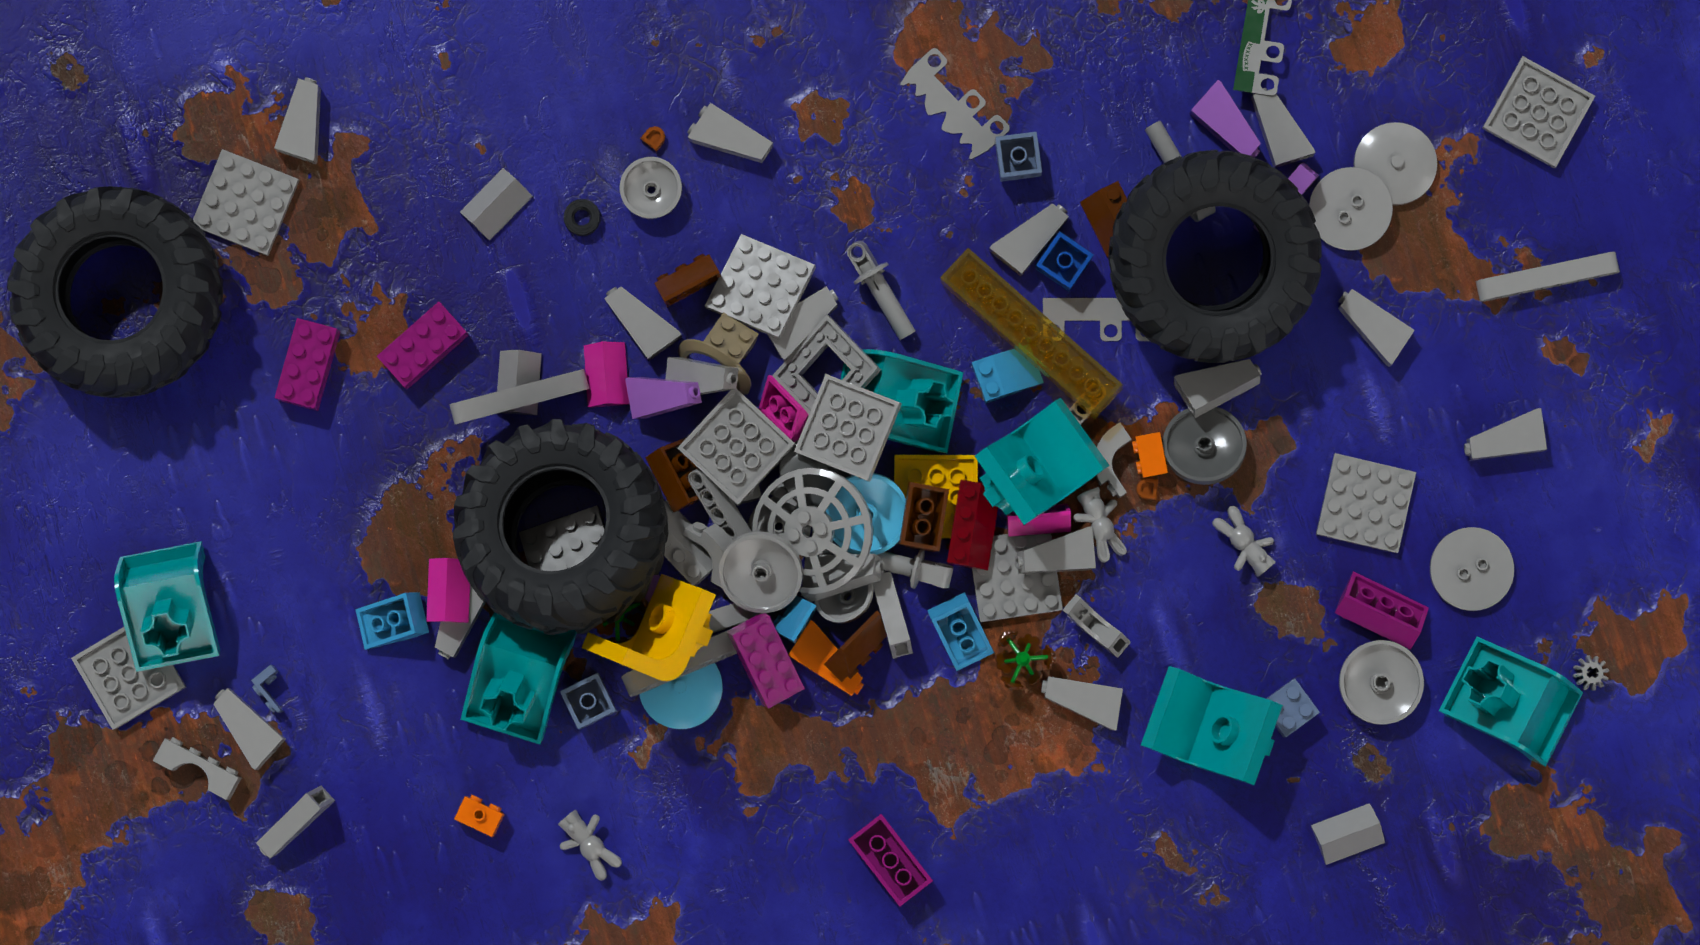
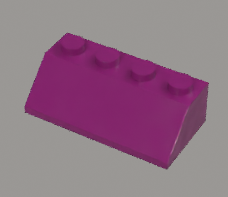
[1335,571,1429,650]

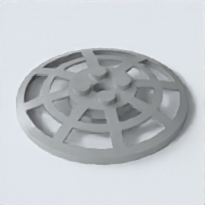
[752,468,873,594]

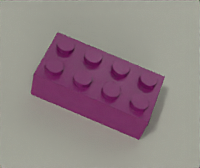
[377,301,469,389]
[274,318,340,411]
[726,613,805,709]
[848,814,933,907]

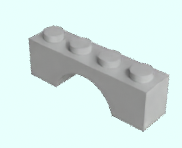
[153,737,242,800]

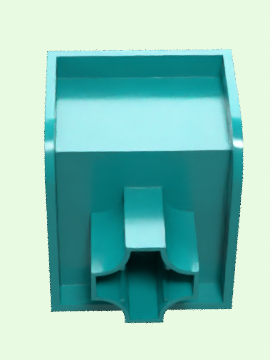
[840,349,963,453]
[975,398,1110,525]
[114,541,220,672]
[460,612,577,745]
[1439,637,1583,767]
[1141,666,1283,785]

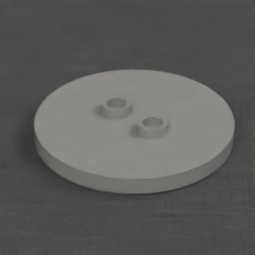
[1309,167,1393,251]
[1430,527,1514,611]

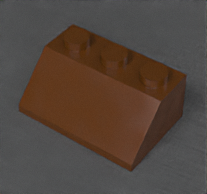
[1080,181,1127,258]
[654,254,721,307]
[645,437,700,513]
[899,482,949,552]
[824,611,887,682]

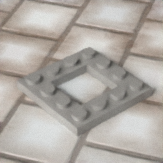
[772,315,881,415]

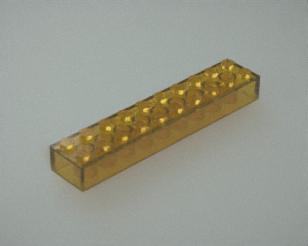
[940,248,1123,420]

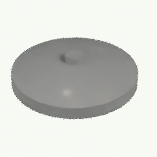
[1353,122,1437,205]
[719,532,803,613]
[1339,640,1424,725]

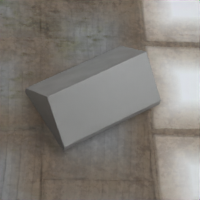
[460,168,533,241]
[497,350,542,416]
[1311,803,1385,865]

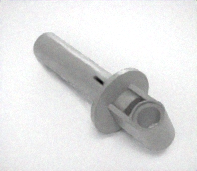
[1145,121,1216,222]
[847,241,916,340]
[849,550,954,589]

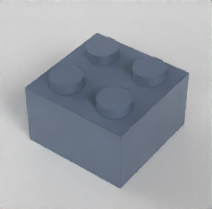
[995,132,1042,182]
[560,673,617,730]
[1266,679,1320,738]

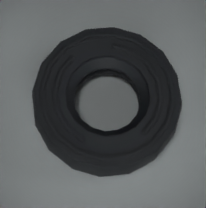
[564,199,601,236]

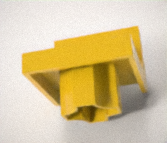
[582,574,716,681]

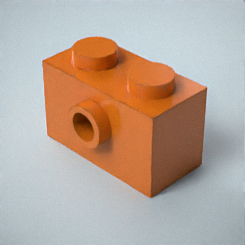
[1132,432,1168,478]
[454,794,505,837]

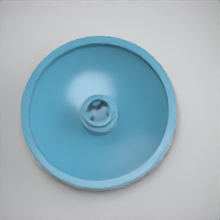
[825,473,906,555]
[639,663,723,729]

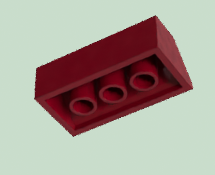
[947,480,998,571]

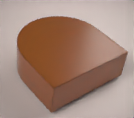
[640,126,665,152]
[1136,478,1158,501]

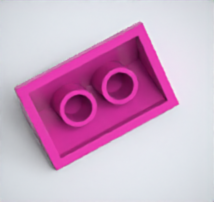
[584,341,630,408]
[759,375,809,443]
[1006,503,1071,537]
[426,558,470,623]

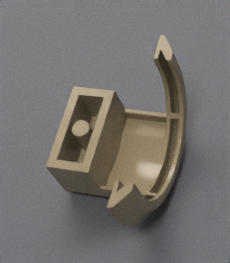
[677,312,759,395]

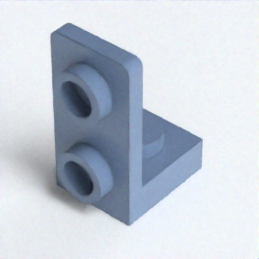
[251,665,284,713]

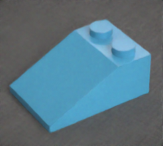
[971,344,1044,404]
[355,592,429,650]
[927,592,994,671]
[773,595,817,644]

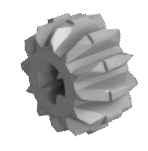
[1573,655,1609,691]

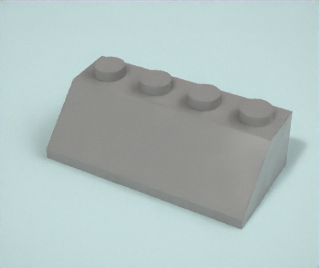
[664,500,713,586]

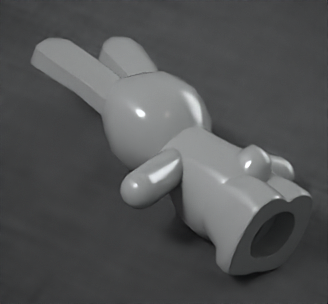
[1073,487,1127,563]
[1212,506,1276,577]
[558,809,622,881]

